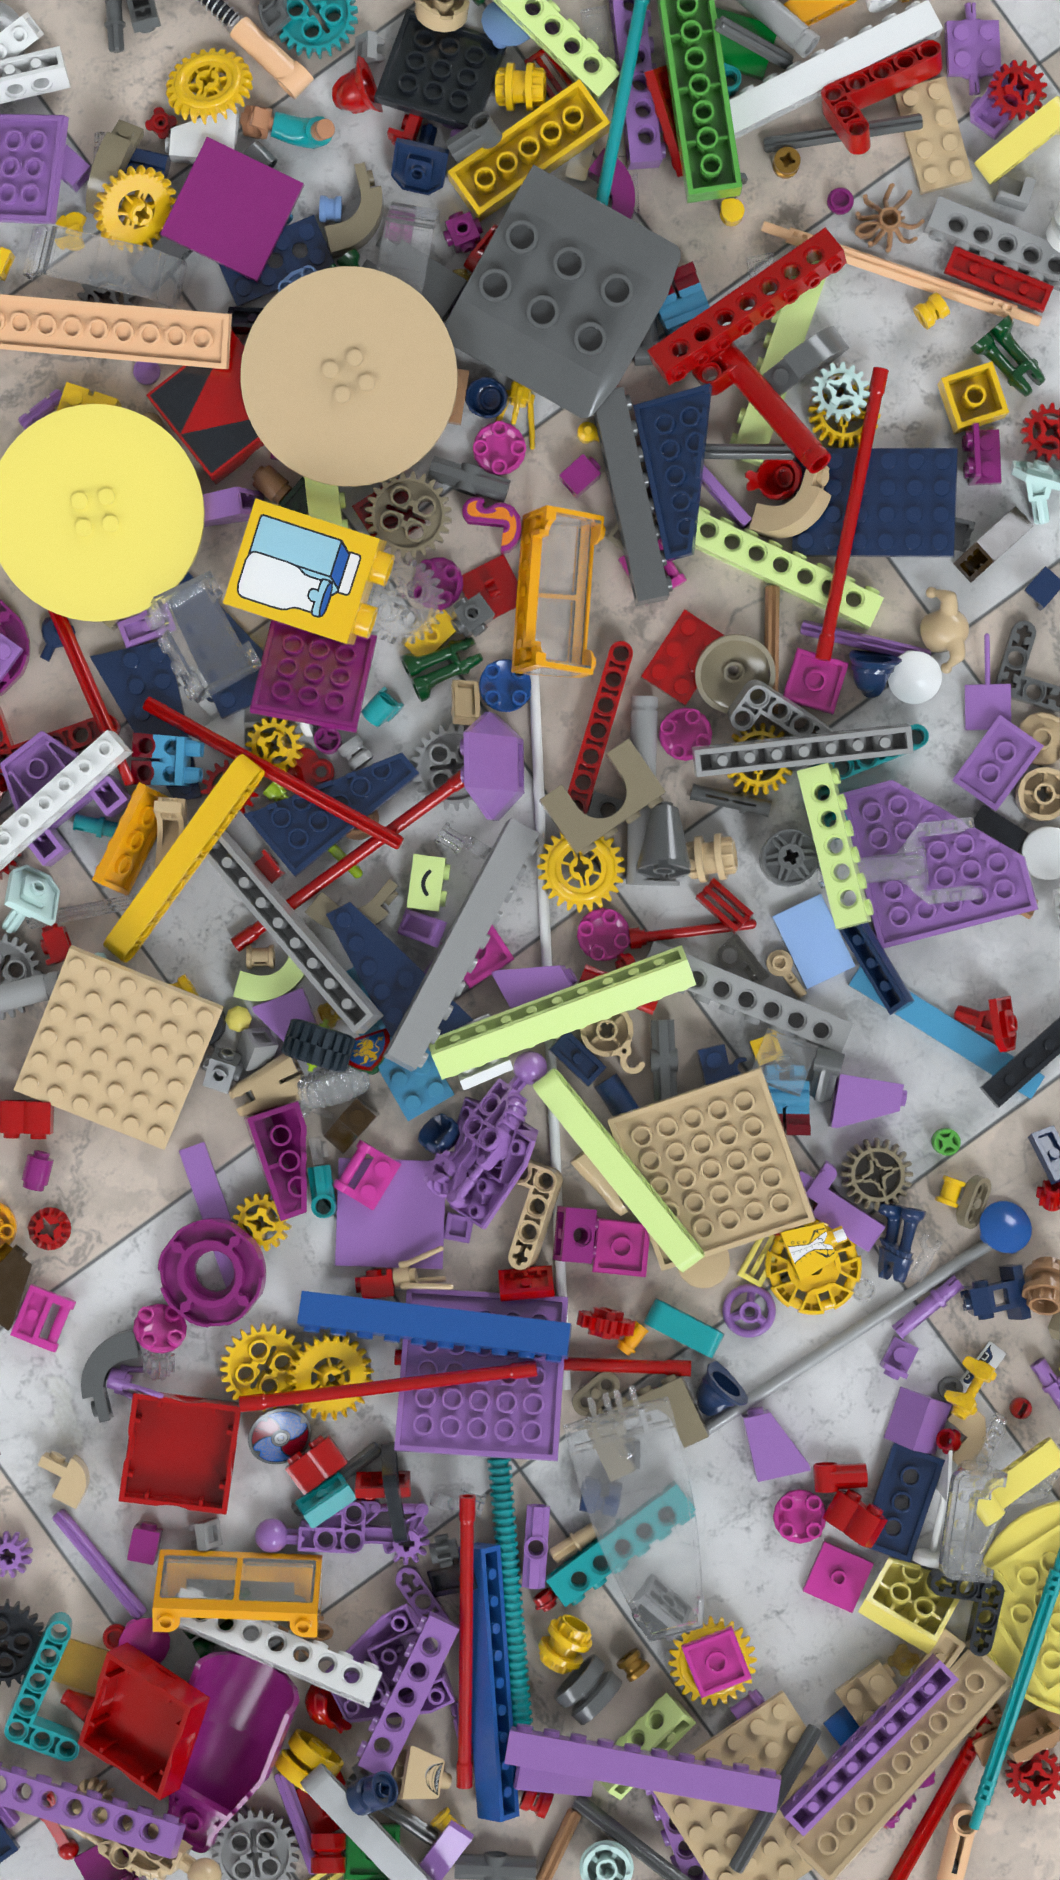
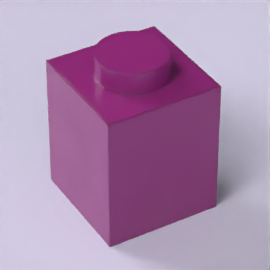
[559,454,601,499]
[127,1521,163,1565]

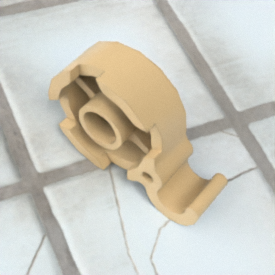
[414,0,470,32]
[1015,767,1060,822]
[580,1011,645,1074]

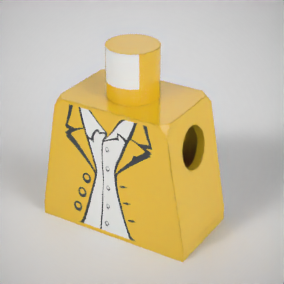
[780,1221,848,1281]

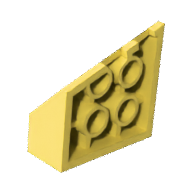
[858,1557,970,1655]

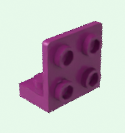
[962,423,1002,486]
[74,1845,147,1880]

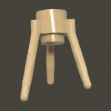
[393,1246,454,1290]

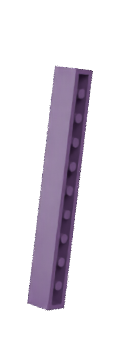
[504,1723,781,1813]

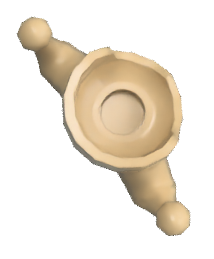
[920,587,969,674]

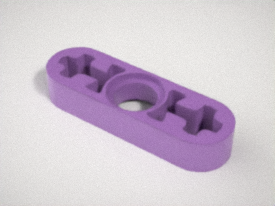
[396,1565,450,1620]

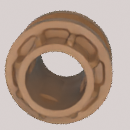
[1022,1257,1060,1315]

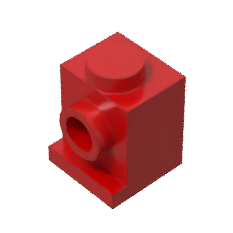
[40,923,72,966]
[355,1267,395,1299]

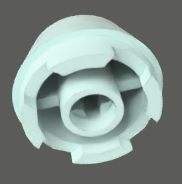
[579,1840,634,1880]

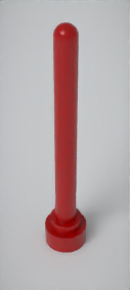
[628,918,757,950]

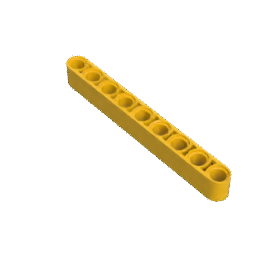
[103,754,265,963]

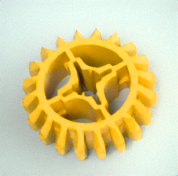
[808,377,881,448]
[727,723,793,795]

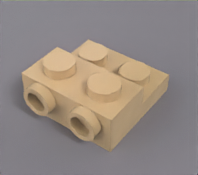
[834,1659,899,1727]

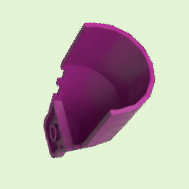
[167,1651,300,1853]

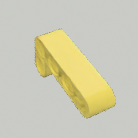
[974,96,1060,185]
[965,1437,1060,1527]

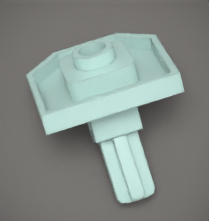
[1011,460,1060,525]
[2,865,60,934]

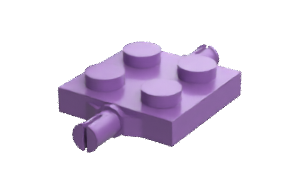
[944,2,1001,96]

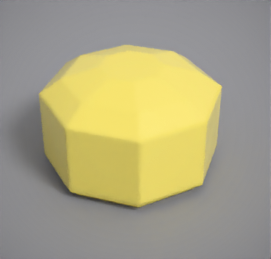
[225,1006,253,1032]

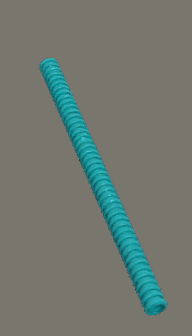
[487,1457,534,1730]

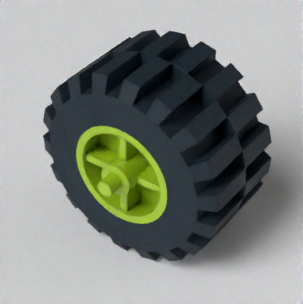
[281,1018,356,1072]

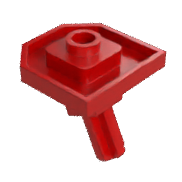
[954,996,1018,1052]

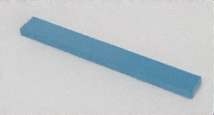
[848,966,1045,1099]

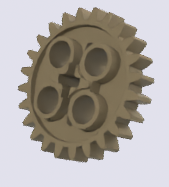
[365,471,452,559]

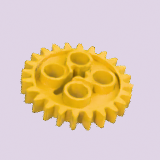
[219,1322,302,1411]

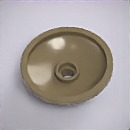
[695,634,776,714]

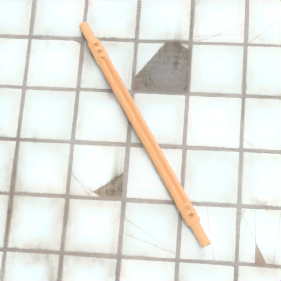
[761,221,1042,327]

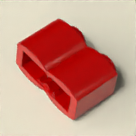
[0,1099,54,1139]
[285,1435,348,1495]
[822,1489,888,1548]

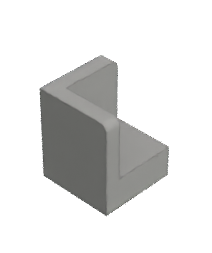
[994,176,1036,212]
[235,1027,278,1071]

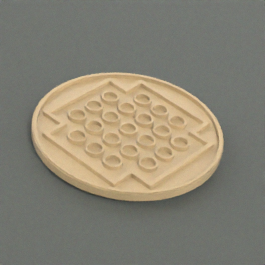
[241,266,458,487]

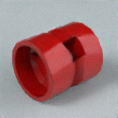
[311,1833,346,1874]

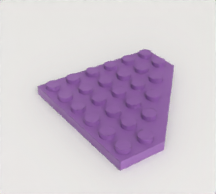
[840,780,1039,949]

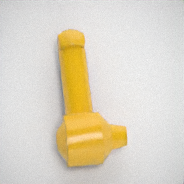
[577,422,599,444]

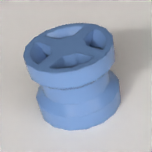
[319,195,343,223]

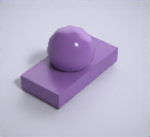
[397,908,447,948]

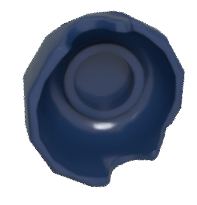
[465,377,508,419]
[418,1113,460,1154]

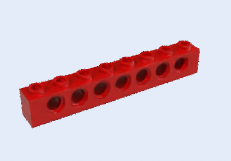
[647,227,847,386]

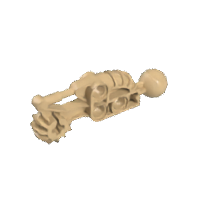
[60,1776,222,1880]

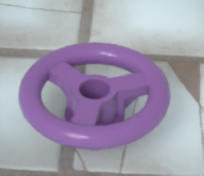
[722,1284,776,1338]

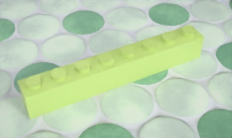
[729,261,826,466]

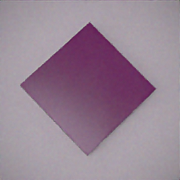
[160,137,305,282]
[250,619,377,733]

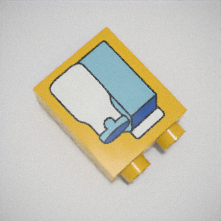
[223,498,395,645]

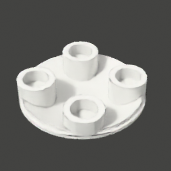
[888,650,942,704]

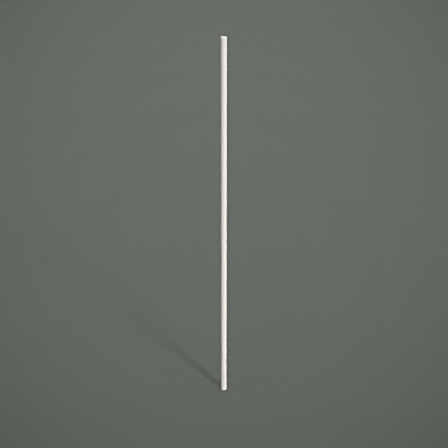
[529,639,571,1390]

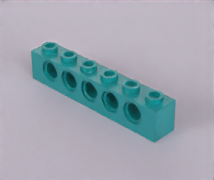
[546,1480,696,1607]

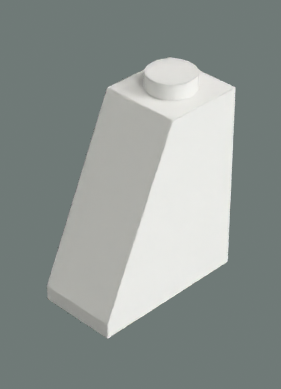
[165,107,240,164]

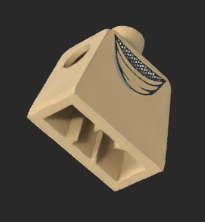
[391,1745,452,1799]

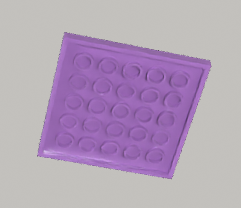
[394,1289,568,1462]

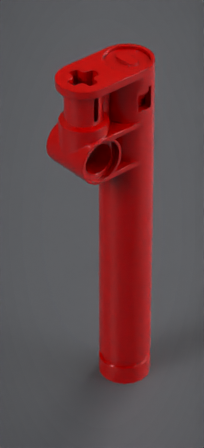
[678,337,831,474]

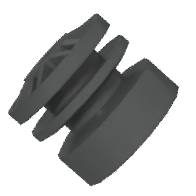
[759,829,819,887]

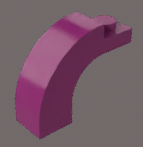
[588,148,635,220]

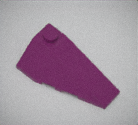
[244,1101,307,1221]

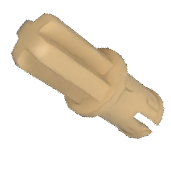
[550,1521,602,1563]

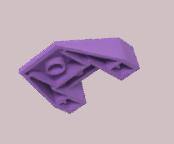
[0,731,131,867]

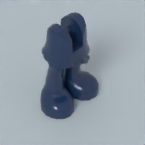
[878,1202,926,1283]

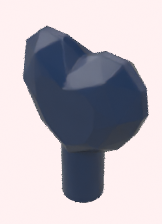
[40,616,76,662]

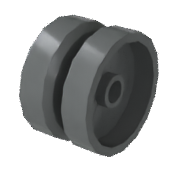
[554,1654,622,1725]

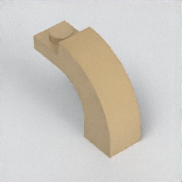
[749,466,832,539]
[153,797,187,868]

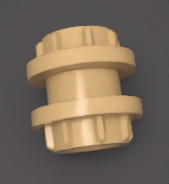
[686,833,738,883]

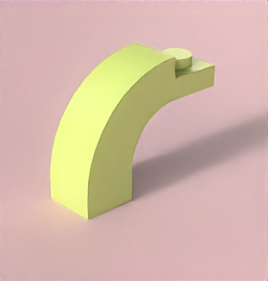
[233,956,305,1002]

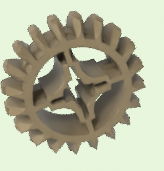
[840,1137,913,1211]

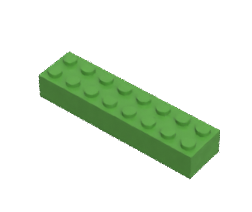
[657,0,742,203]

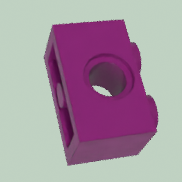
[553,1206,599,1264]

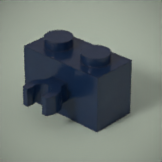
[696,1044,747,1086]

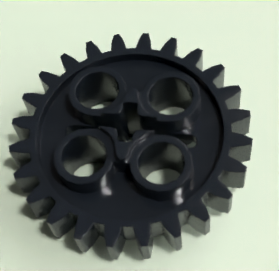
[0,1599,47,1688]

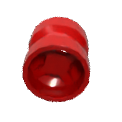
[519,1791,554,1819]

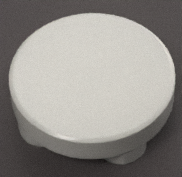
[1020,826,1060,880]

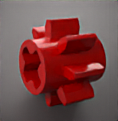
[1036,1179,1060,1212]

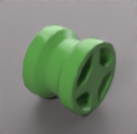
[931,1128,961,1156]

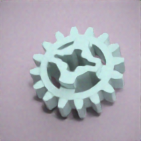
[810,362,870,423]

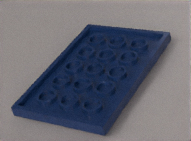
[792,448,958,558]

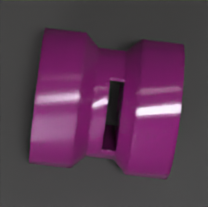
[314,727,342,755]

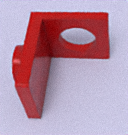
[254,849,286,884]

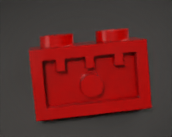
[498,1265,555,1302]
[355,1471,411,1500]

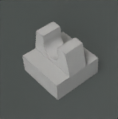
[355,30,385,64]
[189,1518,223,1551]

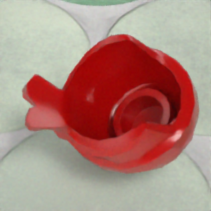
[745,459,802,500]
[304,1684,352,1734]

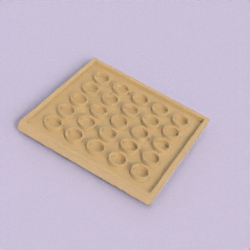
[14,945,224,1150]
[607,1067,816,1271]
[653,1690,827,1880]

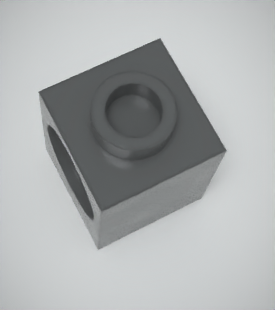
[587,792,624,824]

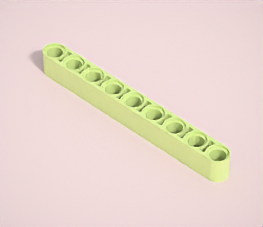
[533,1068,705,1272]

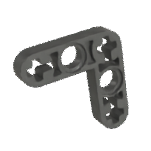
[995,621,1060,712]

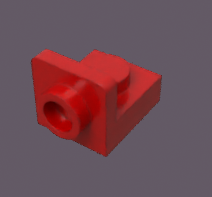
[387,114,423,145]

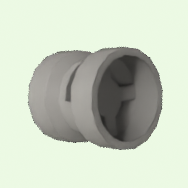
[337,735,374,772]

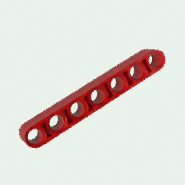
[568,641,633,814]

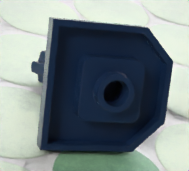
[391,123,449,196]

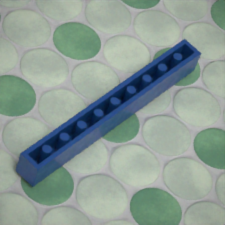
[297,1291,572,1363]
[458,1542,520,1823]

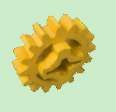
[245,716,305,772]
[233,1192,292,1251]

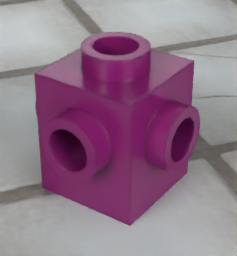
[443,211,483,254]

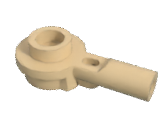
[766,950,807,999]

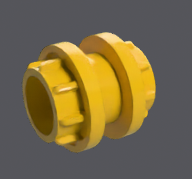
[495,63,547,111]
[538,1614,593,1674]

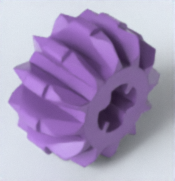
[0,1531,33,1578]

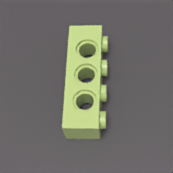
[600,1692,696,1800]

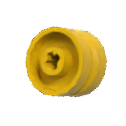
[275,1729,344,1793]

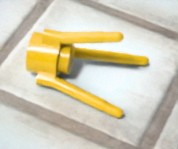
[494,381,535,450]

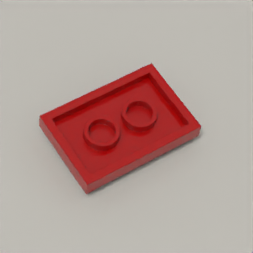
[641,609,725,706]

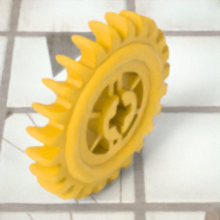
[166,48,253,125]
[93,165,177,253]
[537,831,625,913]
[286,1333,374,1421]
[668,1615,757,1706]

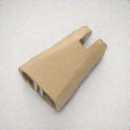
[229,1053,312,1117]
[570,1133,628,1216]

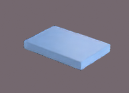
[772,894,855,989]

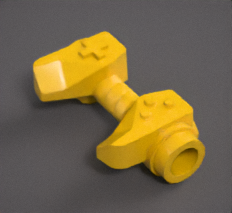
[944,1356,997,1420]

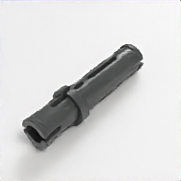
[690,783,772,817]

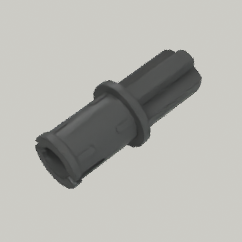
[104,0,126,53]

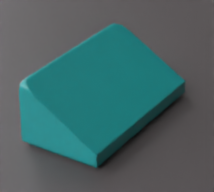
[294,1472,357,1528]

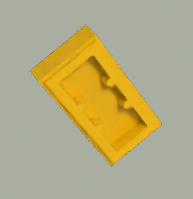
[404,610,456,657]

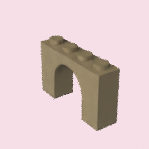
[539,738,666,855]
[583,1374,710,1482]

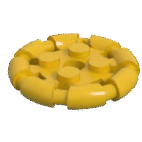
[765,1218,862,1315]

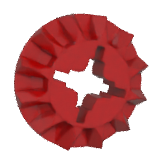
[27,1207,71,1251]

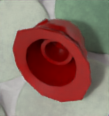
[332,56,383,114]

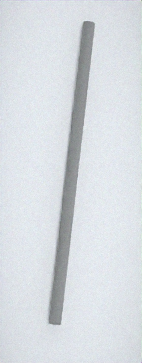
[705,1240,993,1435]

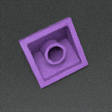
[884,1386,952,1455]

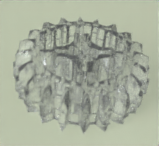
[297,1066,370,1109]

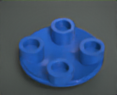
[479,659,531,712]
[979,1201,1032,1254]

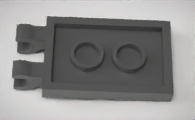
[362,236,468,323]

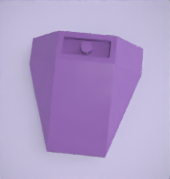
[460,712,525,821]
[449,1097,538,1229]
[324,1603,455,1723]

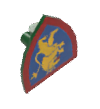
[348,1028,391,1075]

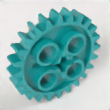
[277,0,358,59]

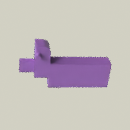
[799,1161,886,1252]

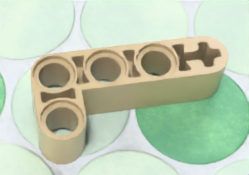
[508,1159,563,1270]

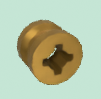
[773,147,801,179]
[616,1648,650,1682]

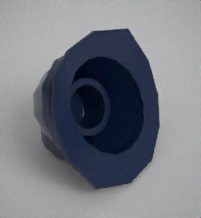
[848,650,902,698]
[696,1361,748,1416]

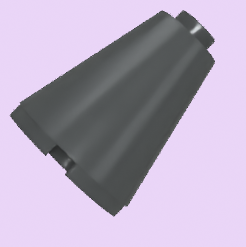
[637,801,691,879]

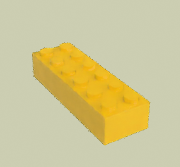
[448,79,611,222]

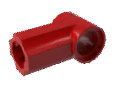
[813,1462,868,1493]

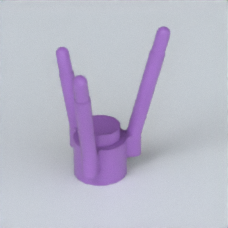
[107,1364,169,1400]

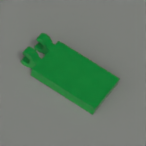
[716,7,777,81]

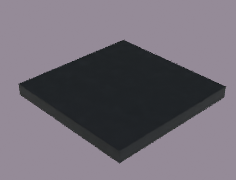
[374,9,507,130]

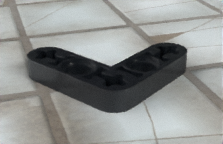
[381,1442,408,1543]
[927,1569,1004,1656]

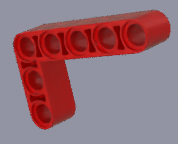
[821,40,942,155]
[0,707,121,774]

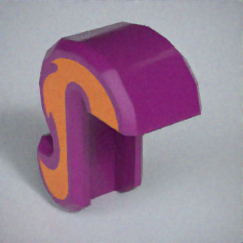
[462,497,521,554]

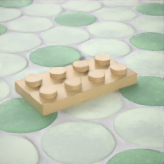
[893,76,973,195]

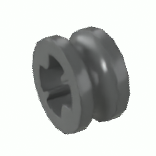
[937,1376,963,1400]

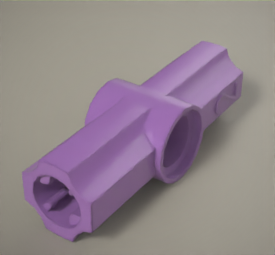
[522,1504,550,1589]

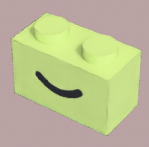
[407,854,451,912]

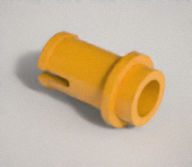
[616,1321,649,1356]

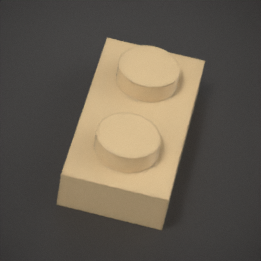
[912,1628,966,1673]

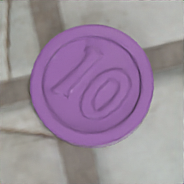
[133,361,160,385]

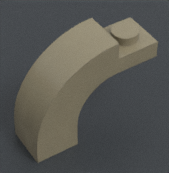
[86,119,144,215]
[325,162,384,259]
[305,879,399,930]

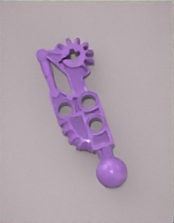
[422,1051,547,1209]
[255,1498,430,1565]

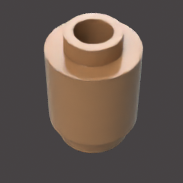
[252,465,292,504]

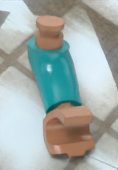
[239,105,335,149]

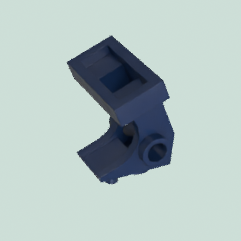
[960,1264,1032,1320]

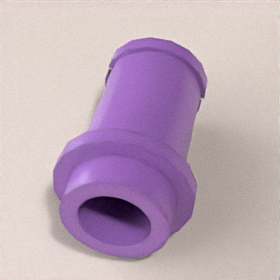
[730,1689,765,1720]

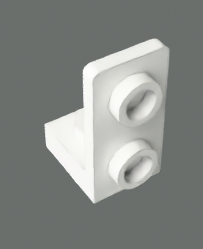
[0,12,44,60]

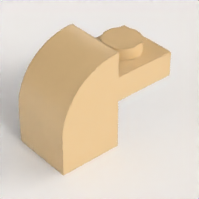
[38,1451,90,1509]

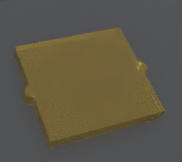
[52,1638,109,1695]

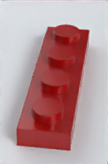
[644,65,683,177]
[944,246,1054,313]

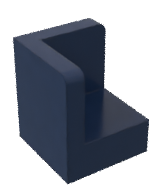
[1024,566,1060,611]

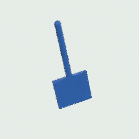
[823,1705,860,1747]

